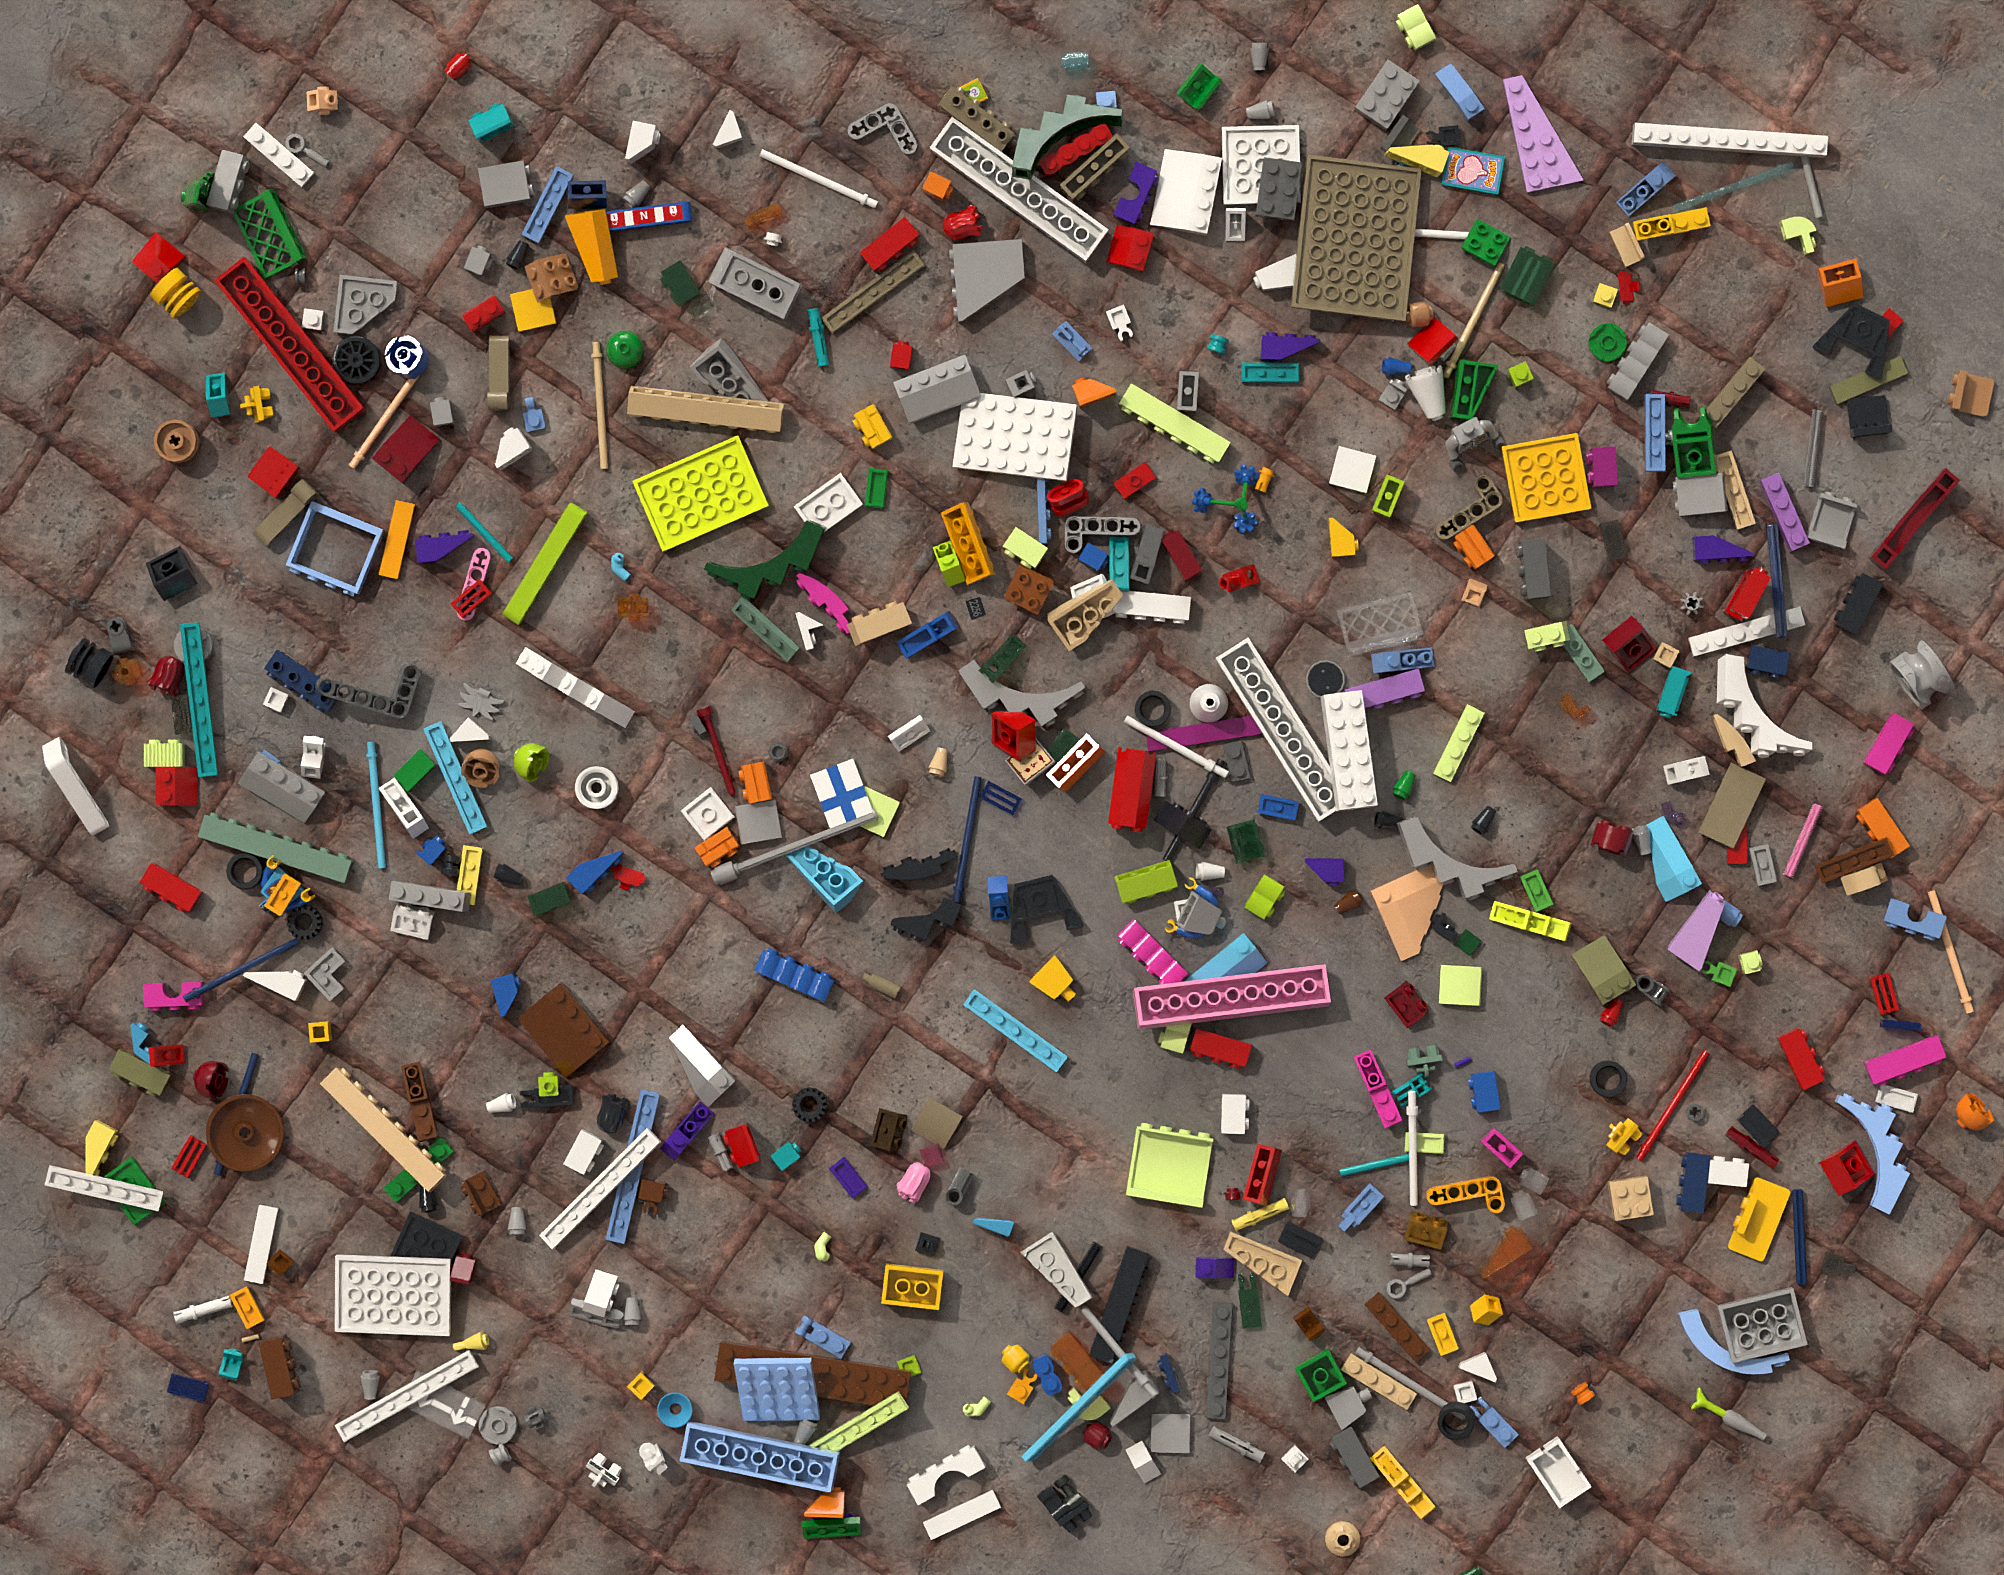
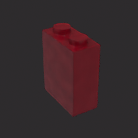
[1161,530,1202,582]

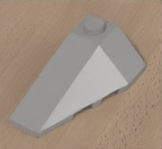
[690,338,769,402]
[669,1025,736,1107]

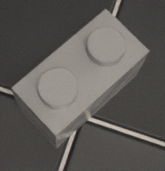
[1177,371,1199,413]

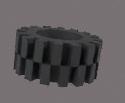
[287,905,323,940]
[792,1087,827,1122]

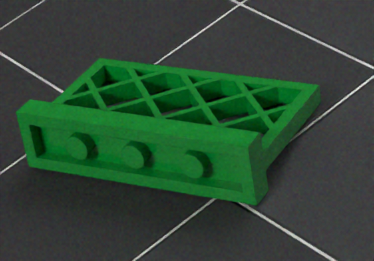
[233,189,307,279]

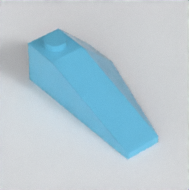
[1647,816,1702,902]
[785,846,863,913]
[1184,933,1267,982]

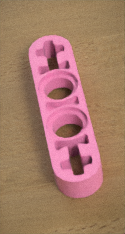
[457,548,491,621]

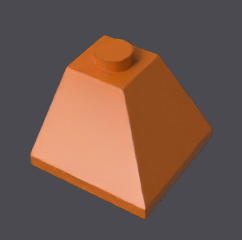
[1072,377,1116,408]
[804,1486,845,1518]

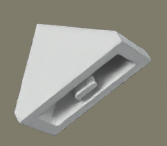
[713,110,743,148]
[1225,208,1246,241]
[450,718,491,742]
[1458,1352,1497,1382]
[1126,1440,1161,1484]

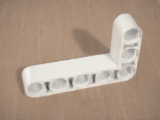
[42,737,109,836]

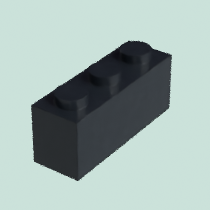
[1833,573,1883,636]

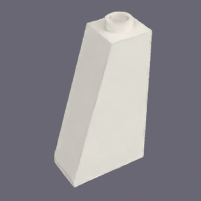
[1253,254,1296,291]

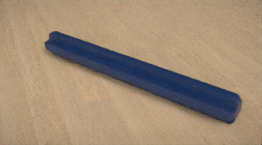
[1792,1189,1807,1285]

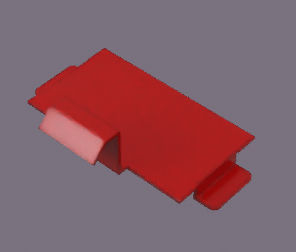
[1618,271,1641,305]
[612,864,646,891]

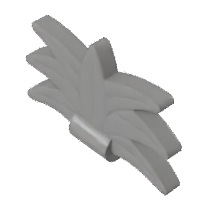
[458,683,505,720]

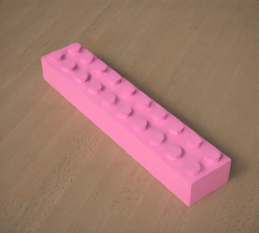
[1133,964,1331,1030]

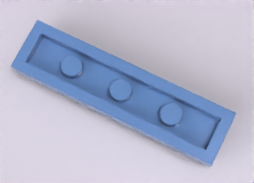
[522,166,574,243]
[1644,394,1665,472]
[1037,478,1051,544]

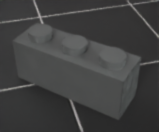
[1329,1425,1380,1488]

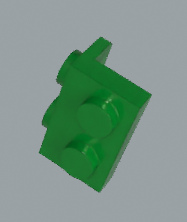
[1176,63,1222,110]

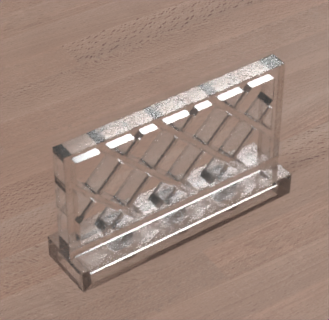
[1337,592,1423,657]

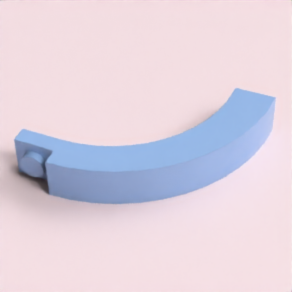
[1678,1309,1790,1374]

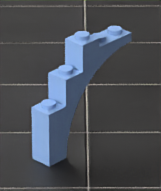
[1835,1093,1910,1215]

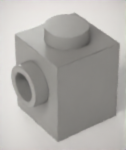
[464,245,493,277]

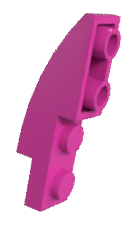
[796,573,850,634]
[1353,1049,1403,1129]

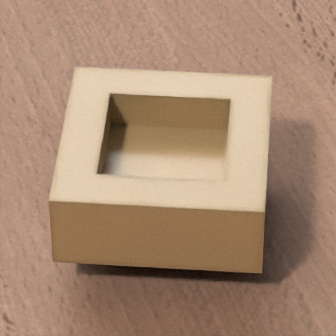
[1653,642,1679,668]

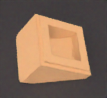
[1462,579,1487,607]

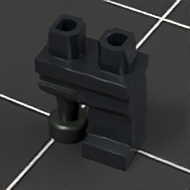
[1037,1474,1092,1533]

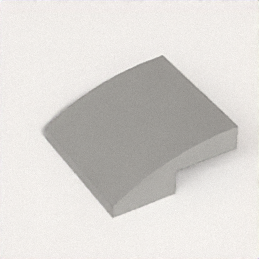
[735,800,782,844]

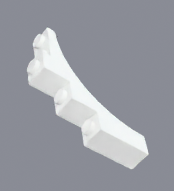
[516,647,635,728]
[1717,654,1812,758]

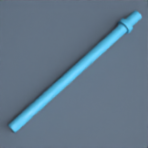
[366,741,386,868]

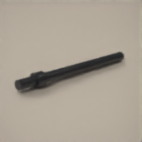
[1162,758,1225,861]

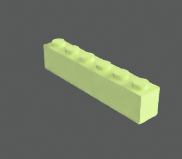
[1119,384,1231,464]

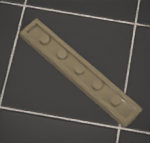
[821,250,925,334]

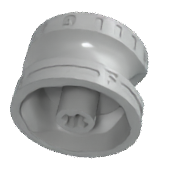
[1889,640,1955,710]

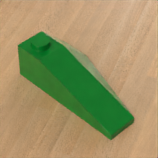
[181,172,215,212]

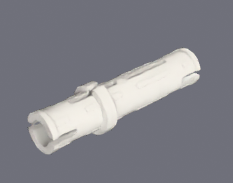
[174,1296,233,1324]

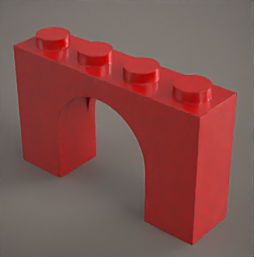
[1723,567,1771,621]

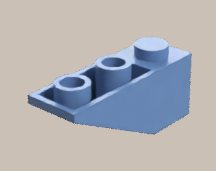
[1616,161,1676,216]
[1371,647,1435,674]

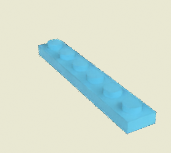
[423,721,488,834]
[963,989,1068,1072]

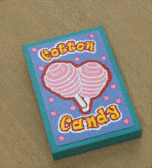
[1441,147,1505,195]

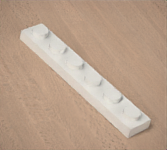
[1688,607,1805,657]
[45,1165,163,1211]

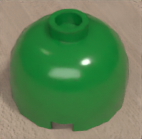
[606,331,644,369]

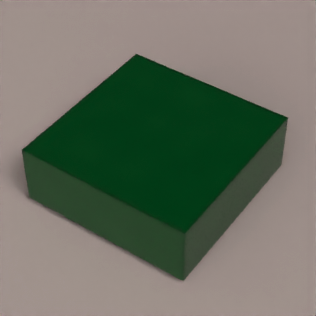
[1454,929,1482,956]

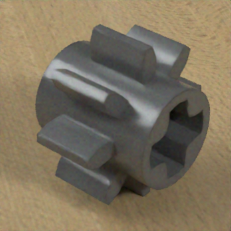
[524,1405,548,1430]

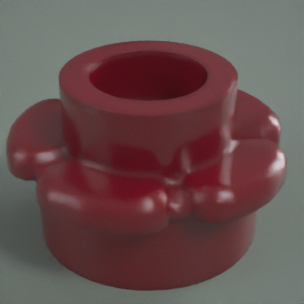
[1223,1188,1242,1200]

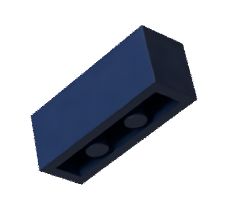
[1676,1152,1711,1213]

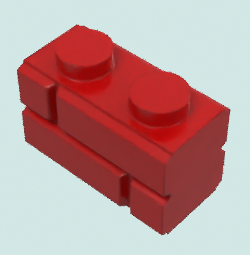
[462,295,506,333]

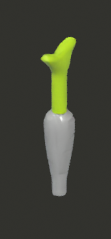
[1691,1387,1767,1440]

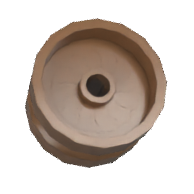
[154,419,200,464]

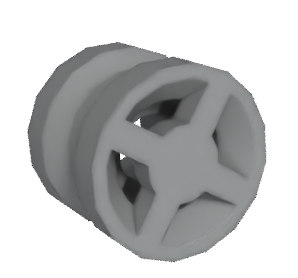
[489,1443,511,1467]

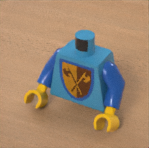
[259,855,315,914]

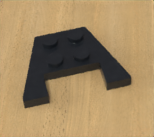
[1812,303,1890,380]
[1010,875,1084,944]

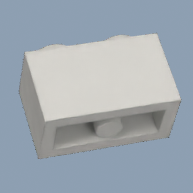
[1221,1094,1249,1134]
[563,1129,604,1175]
[1707,1156,1749,1187]
[582,1270,619,1317]

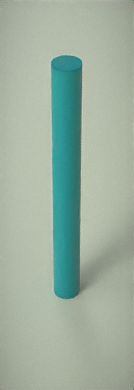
[455,502,513,563]
[1339,1153,1409,1177]

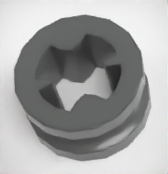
[295,268,307,286]
[1686,1103,1704,1121]

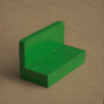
[394,749,436,792]

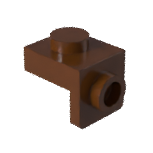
[1293,1307,1325,1341]

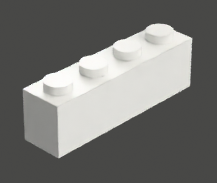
[1115,591,1191,624]

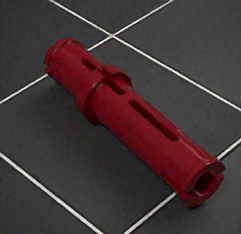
[1725,1126,1779,1169]

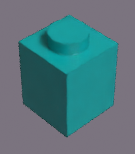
[770,1141,801,1171]

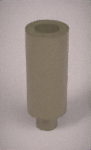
[862,973,901,999]

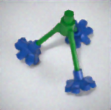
[1192,464,1260,534]

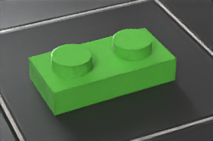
[1520,869,1553,912]

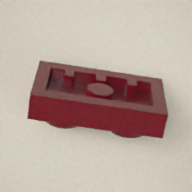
[1384,981,1429,1028]

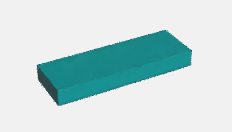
[1241,363,1299,383]
[1109,537,1129,592]

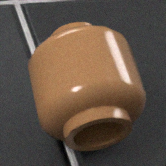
[1405,302,1433,328]

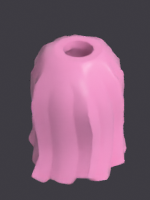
[896,1162,930,1203]

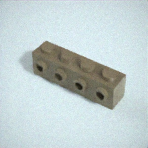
[937,86,1015,152]
[1060,134,1130,202]

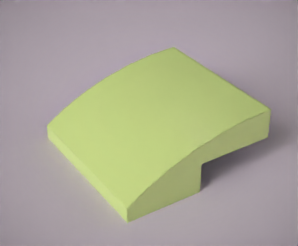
[1439,965,1482,1006]

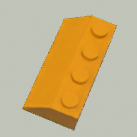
[941,502,995,585]

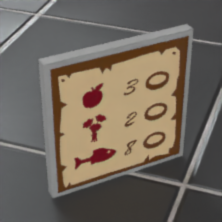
[1005,737,1055,786]

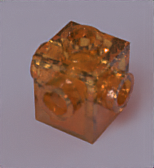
[617,594,648,621]
[112,658,144,687]

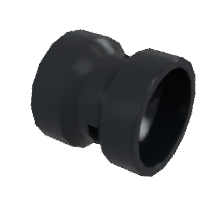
[440,854,462,876]

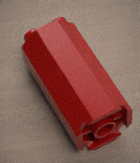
[1108,747,1157,832]

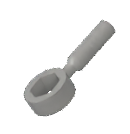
[285,134,329,167]
[1386,1268,1432,1298]

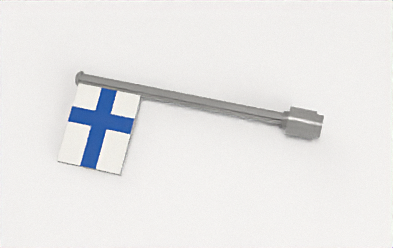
[710,759,879,885]

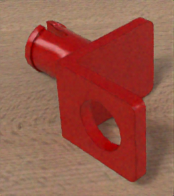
[1219,564,1260,592]

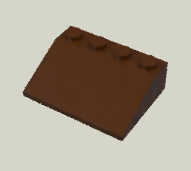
[517,982,611,1078]

